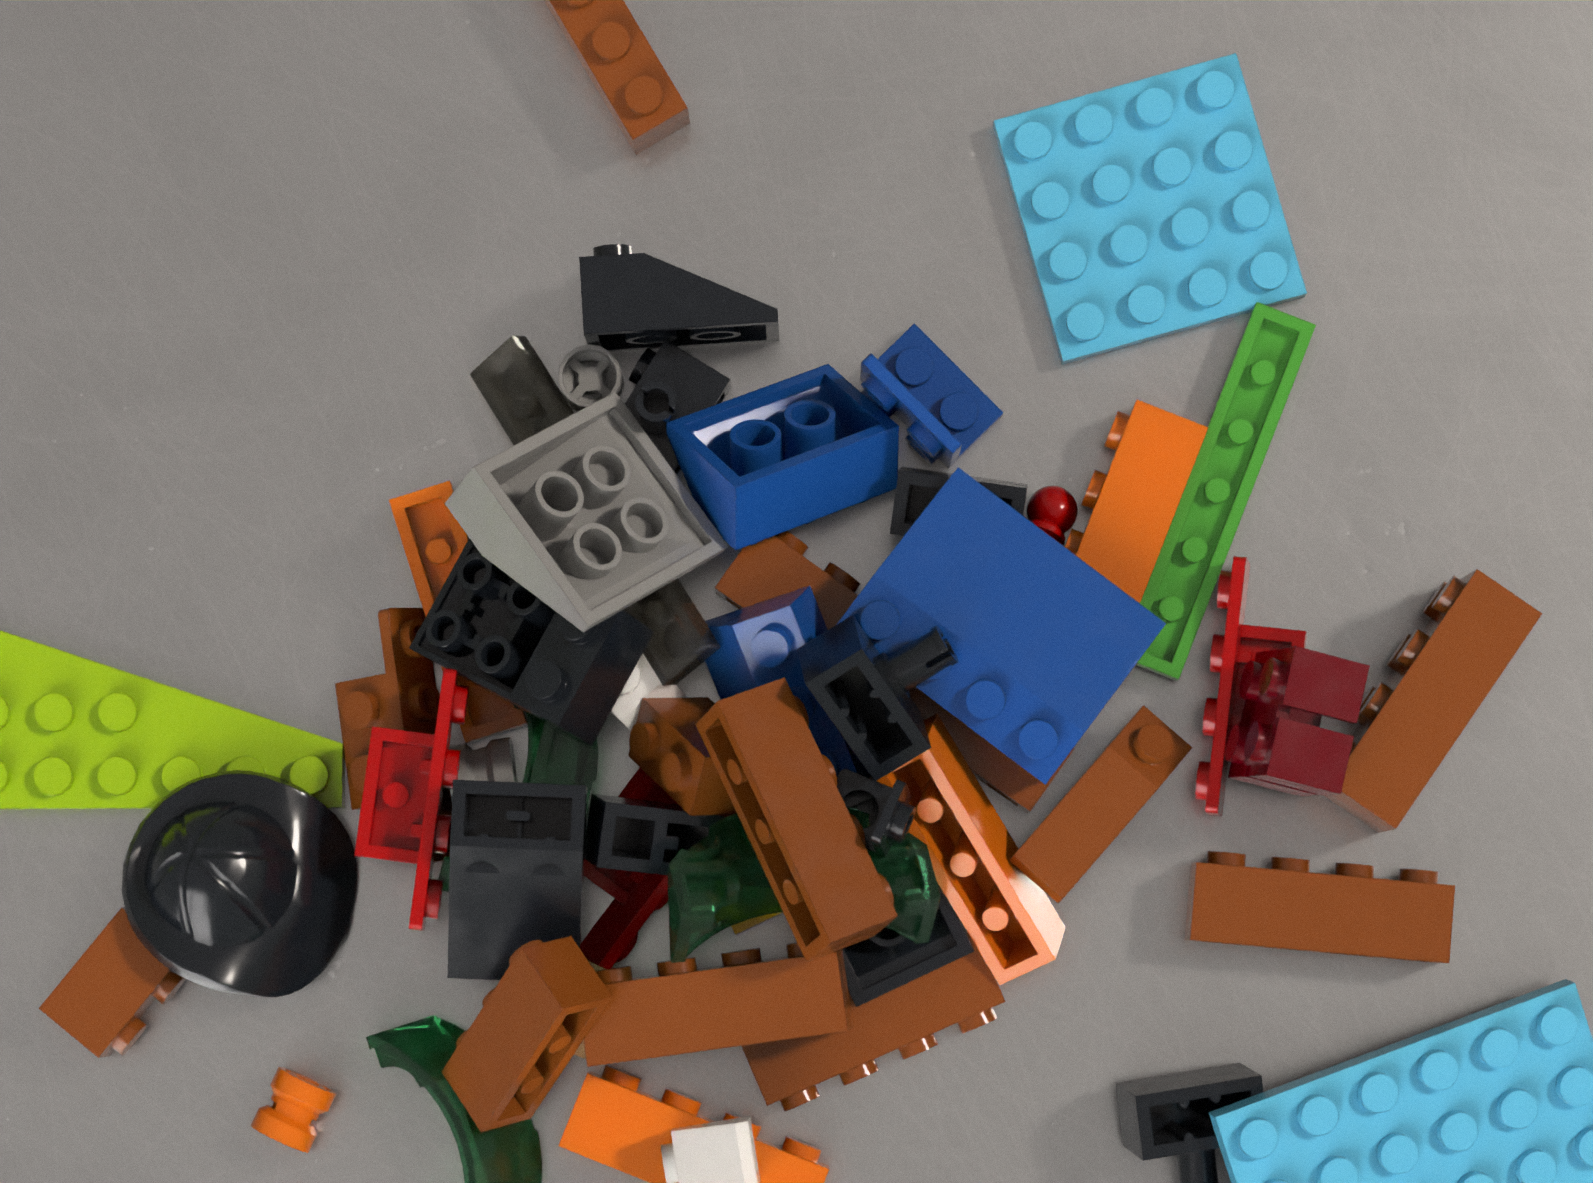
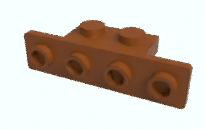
[335,608,452,863]

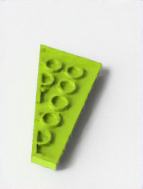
[0,630,345,810]

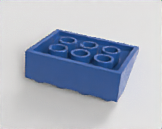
[836,467,1166,785]

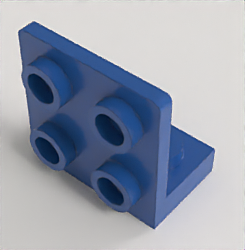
[860,323,1003,469]

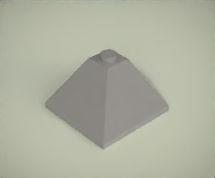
[445,392,729,632]

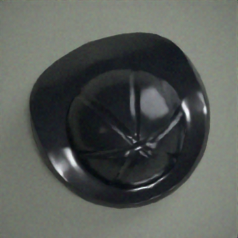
[122,770,358,997]

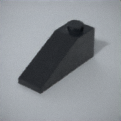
[584,794,772,888]

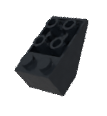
[409,538,654,746]
[447,780,588,980]

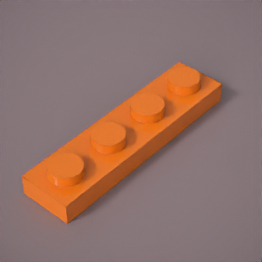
[389,481,528,744]

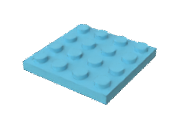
[993,53,1307,365]

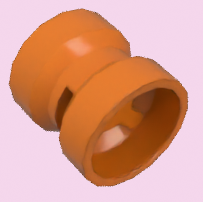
[250,1067,337,1153]

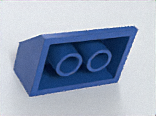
[666,364,899,551]
[692,585,870,778]

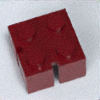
[1225,646,1370,796]

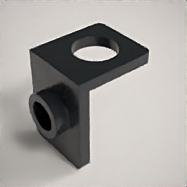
[837,769,916,857]

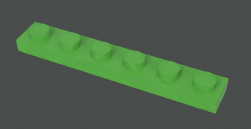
[1136,302,1316,681]

